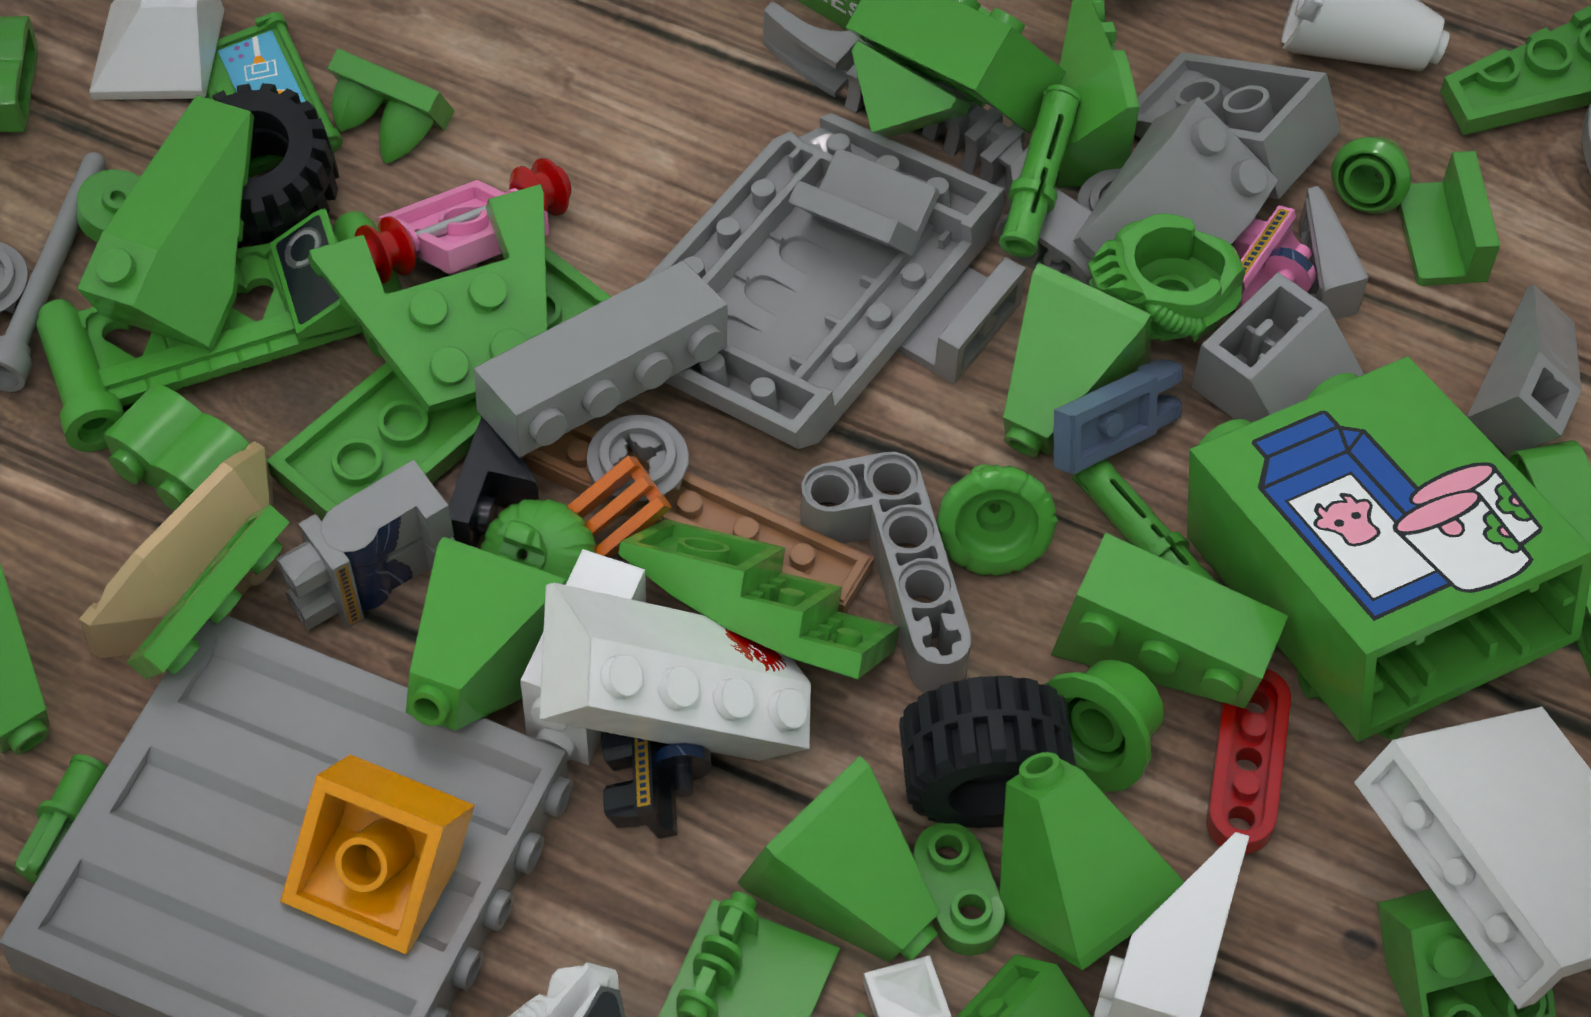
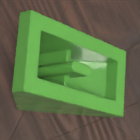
[852,41,972,138]

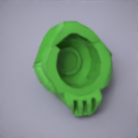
[1088,213,1245,342]

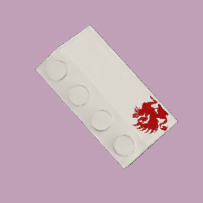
[540,582,811,761]

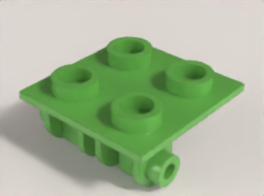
[658,892,840,1017]

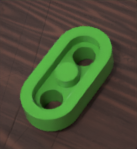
[913,823,1005,956]

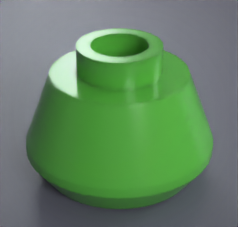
[1331,136,1411,214]

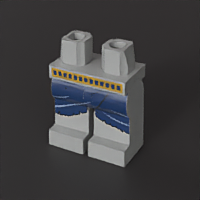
[276,459,455,630]

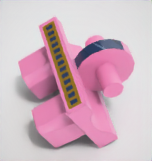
[1233,205,1317,312]

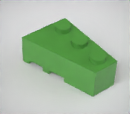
[846,0,1066,134]
[1051,532,1289,708]

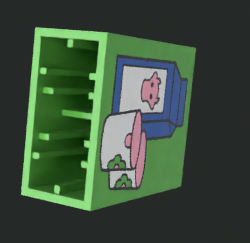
[1187,356,1591,742]

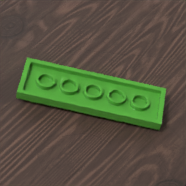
[267,246,611,520]

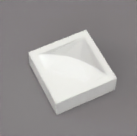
[863,955,952,1017]

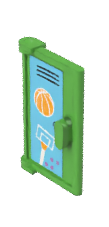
[206,12,343,178]

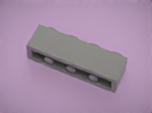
[473,260,728,458]

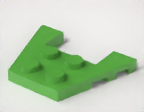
[308,184,547,413]

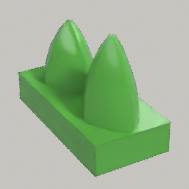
[327,48,455,164]

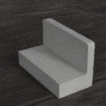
[788,149,940,257]
[897,256,1026,384]

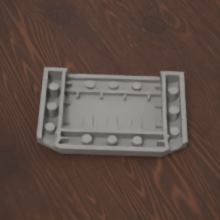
[645,113,1005,449]

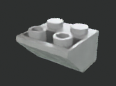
[1191,272,1364,422]

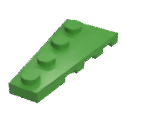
[1440,5,1591,135]

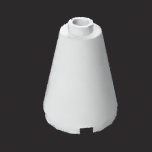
[1281,0,1450,71]

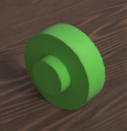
[76,169,140,243]

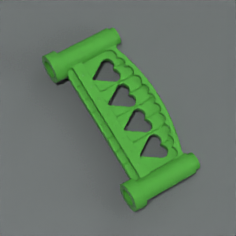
[36,211,403,452]

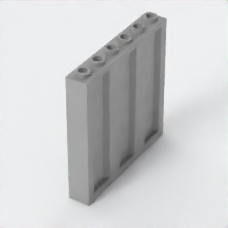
[0,615,574,1017]

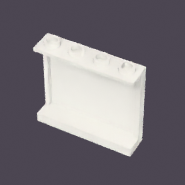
[1354,707,1591,1009]

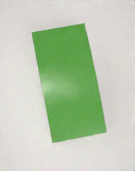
[618,519,899,679]

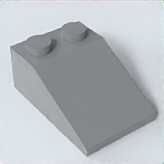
[1134,52,1341,200]
[1073,97,1278,260]

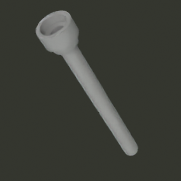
[0,152,106,392]

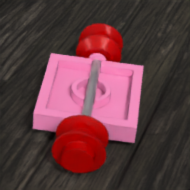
[354,158,572,285]

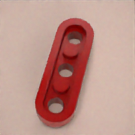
[1206,669,1291,854]

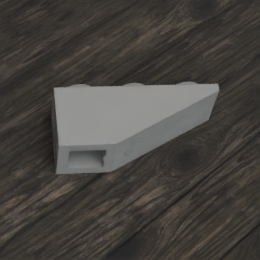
[1467,284,1581,457]

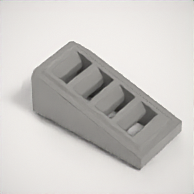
[1299,186,1369,320]

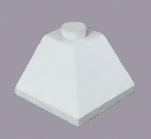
[89,0,225,100]

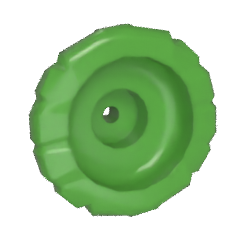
[936,465,1058,576]
[481,499,596,585]

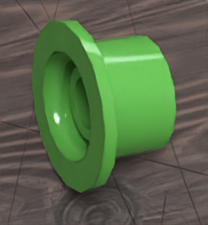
[1045,659,1164,792]

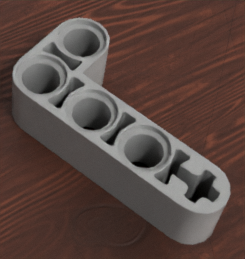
[800,452,971,693]

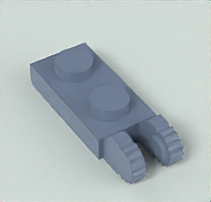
[1053,359,1183,474]

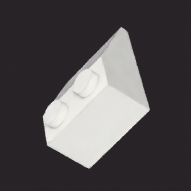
[1094,832,1249,1017]

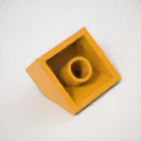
[280,754,475,955]

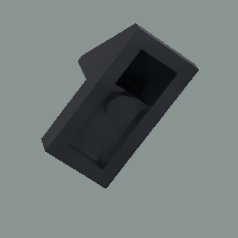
[448,416,539,548]

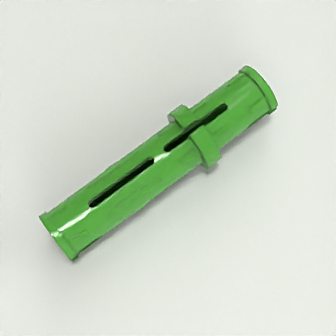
[998,84,1081,258]
[1072,458,1220,584]

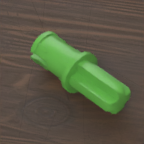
[15,754,107,884]

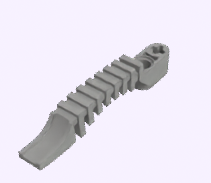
[763,1,1092,286]

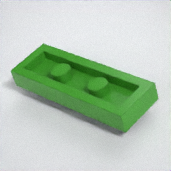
[126,505,290,680]

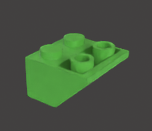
[1377,889,1556,1017]

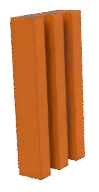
[568,455,672,558]

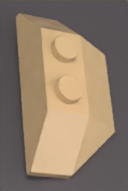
[79,441,279,659]

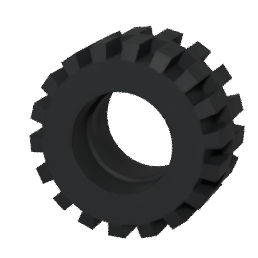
[212,83,339,248]
[899,675,1075,828]

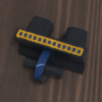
[601,731,712,839]

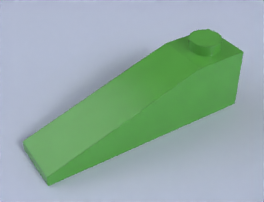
[1055,0,1140,188]
[77,95,254,351]

